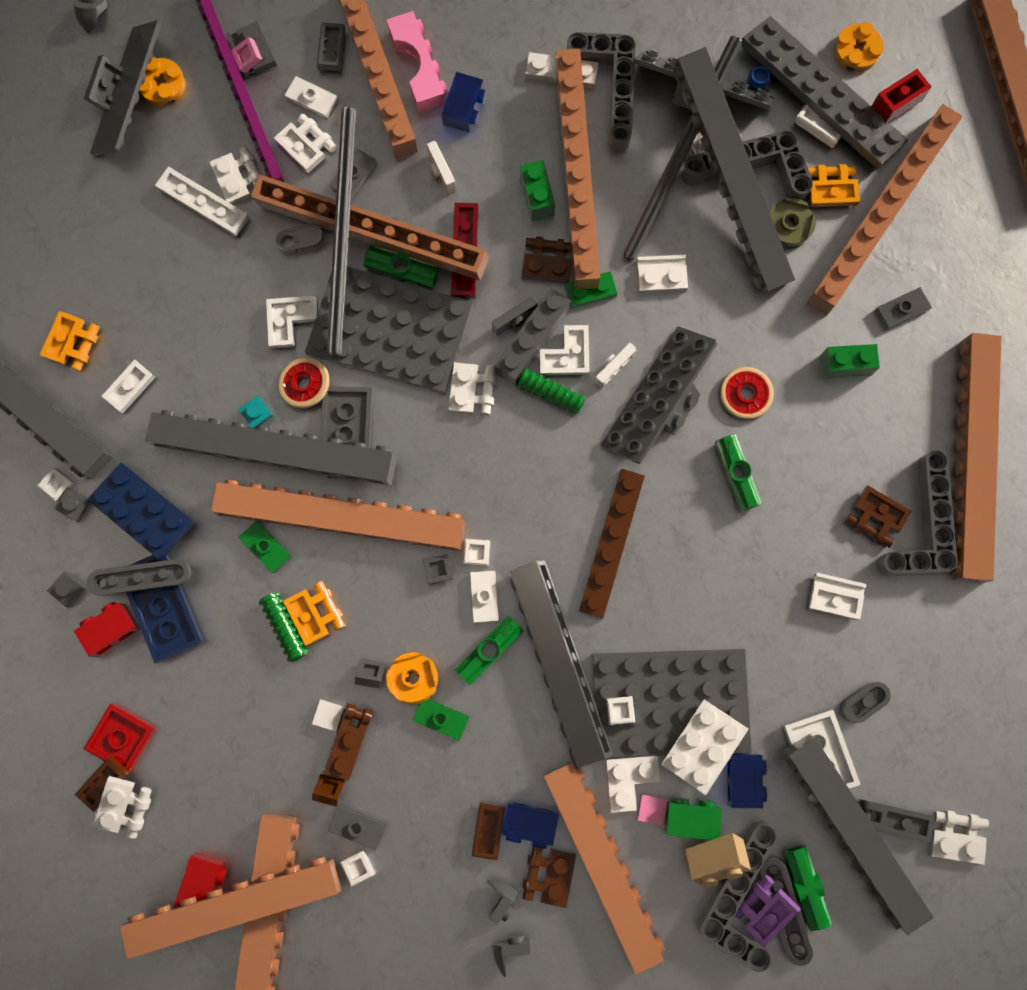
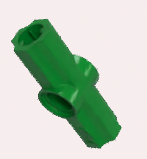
[363,246,439,289]
[715,434,762,512]
[455,615,524,685]
[784,845,832,931]

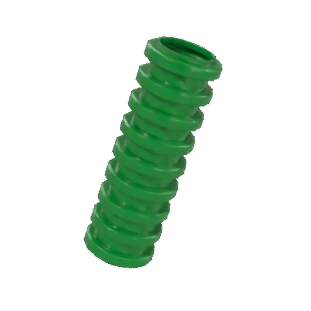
[517,368,586,415]
[259,592,308,662]

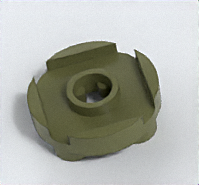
[769,198,816,247]

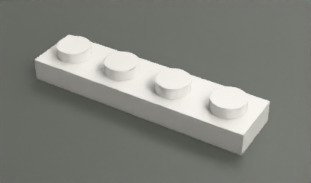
[155,167,250,237]

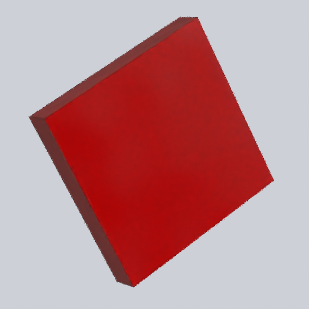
[83,703,156,772]

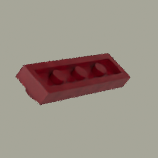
[451,203,479,298]

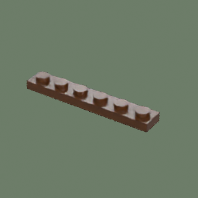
[579,469,645,619]

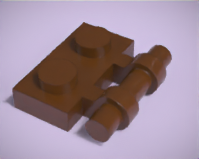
[522,236,572,284]
[845,485,912,548]
[522,845,576,908]

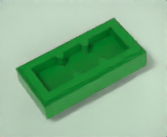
[238,520,292,574]
[412,699,470,741]

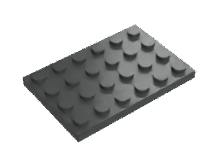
[305,266,473,394]
[592,649,752,757]

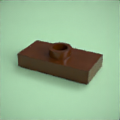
[74,755,130,812]
[472,802,505,860]

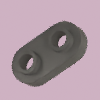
[842,682,891,723]

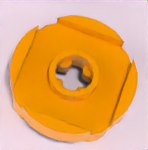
[834,22,884,72]
[139,57,186,106]
[386,652,438,705]

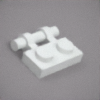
[274,114,337,173]
[210,146,262,205]
[449,362,497,415]
[92,776,151,838]
[929,810,989,865]

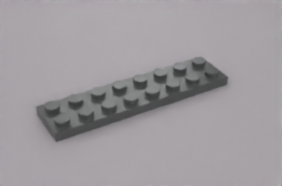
[741,16,908,170]

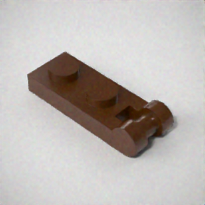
[323,703,372,781]

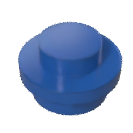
[747,66,771,90]

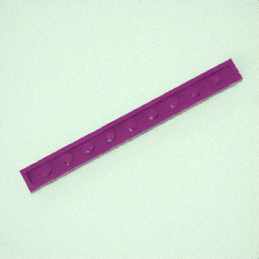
[195,0,285,183]

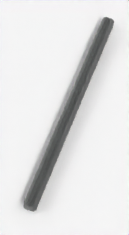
[624,36,742,260]
[327,107,356,356]

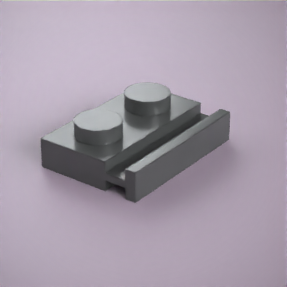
[226,21,277,78]

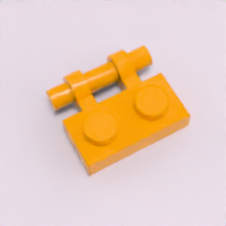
[808,164,860,207]
[40,311,100,371]
[283,581,345,646]

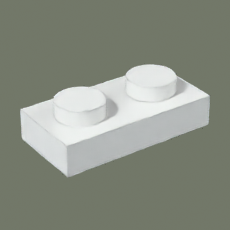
[102,360,155,414]

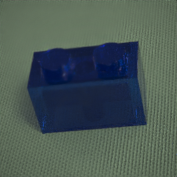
[442,72,487,133]
[727,753,767,809]
[501,801,559,849]

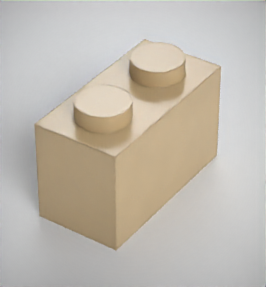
[685,833,751,887]

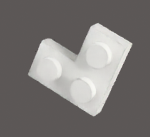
[266,295,317,349]
[540,325,589,376]
[606,756,660,813]

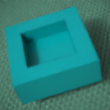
[238,395,273,429]

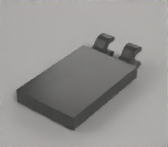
[320,387,373,478]

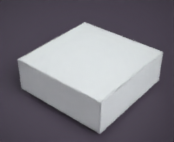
[37,467,75,502]
[463,539,490,566]
[606,696,635,725]
[312,699,345,732]
[340,850,375,886]

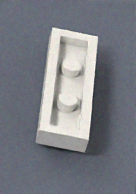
[526,52,599,89]

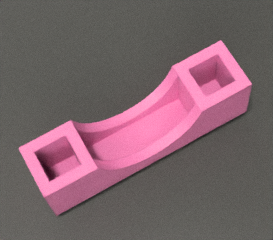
[386,11,448,113]

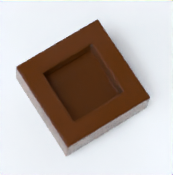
[312,774,345,807]

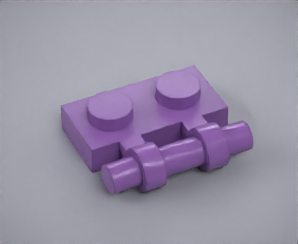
[735,875,801,948]

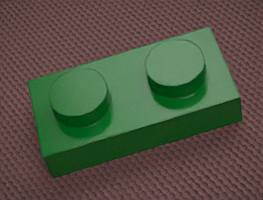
[564,271,618,309]

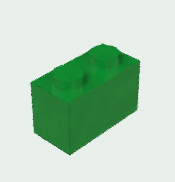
[520,160,555,221]
[821,344,880,378]
[664,797,722,840]

